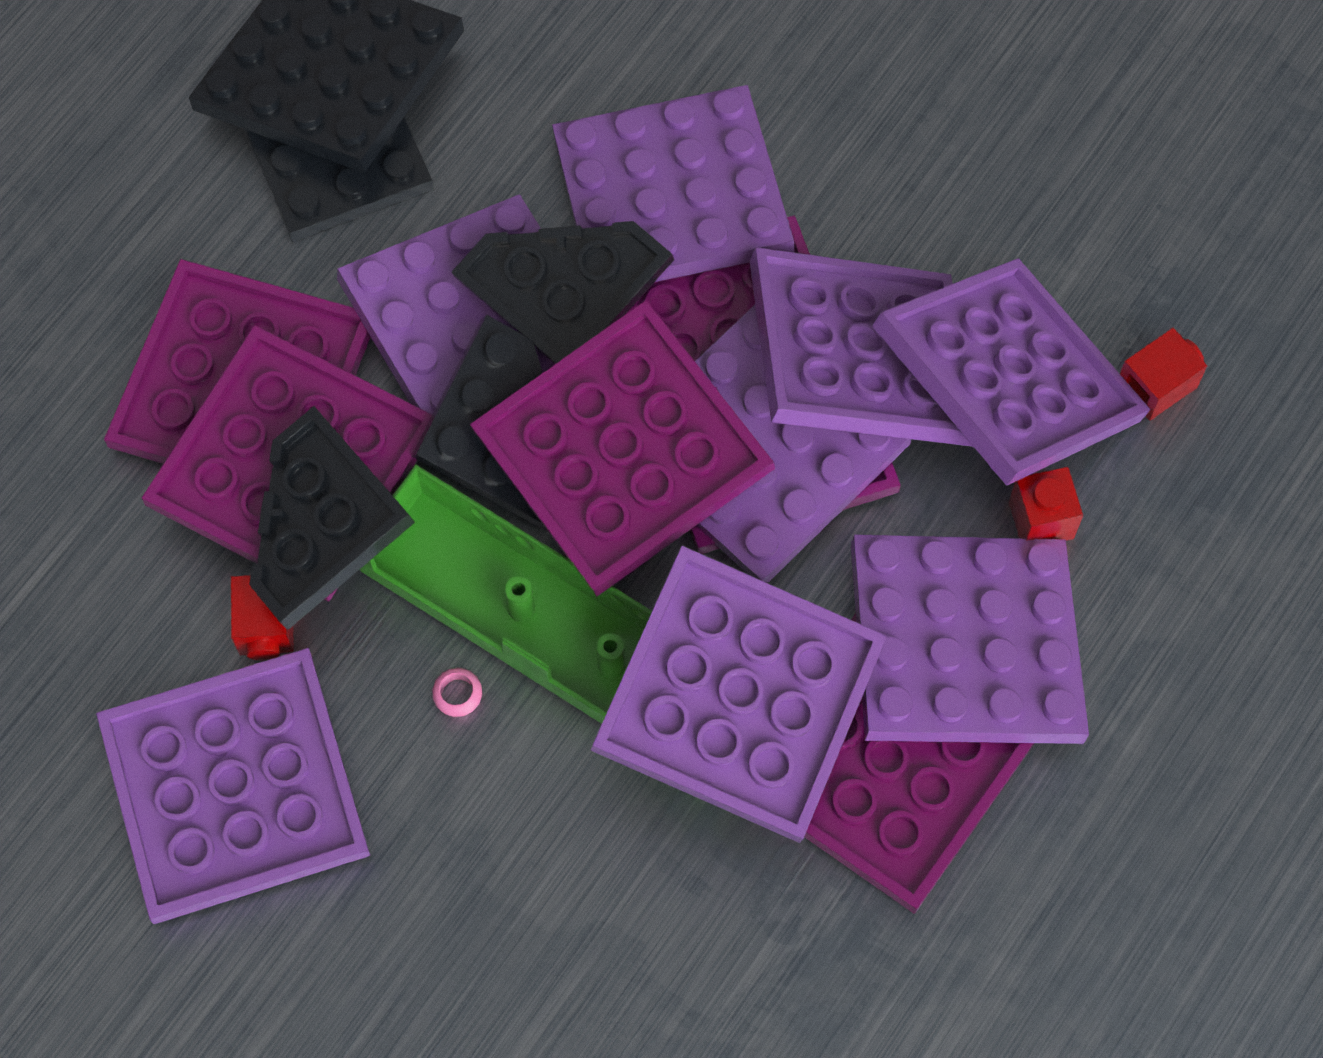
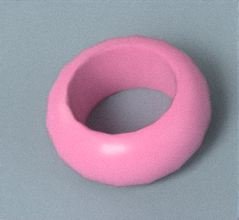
[432,667,483,717]

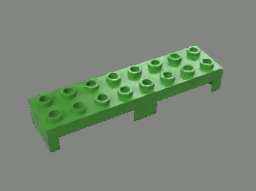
[360,464,652,724]

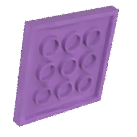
[552,85,794,282]
[337,194,555,415]
[749,247,973,447]
[872,258,1151,486]
[695,305,911,583]
[851,535,1089,744]
[591,546,887,843]
[96,648,370,924]

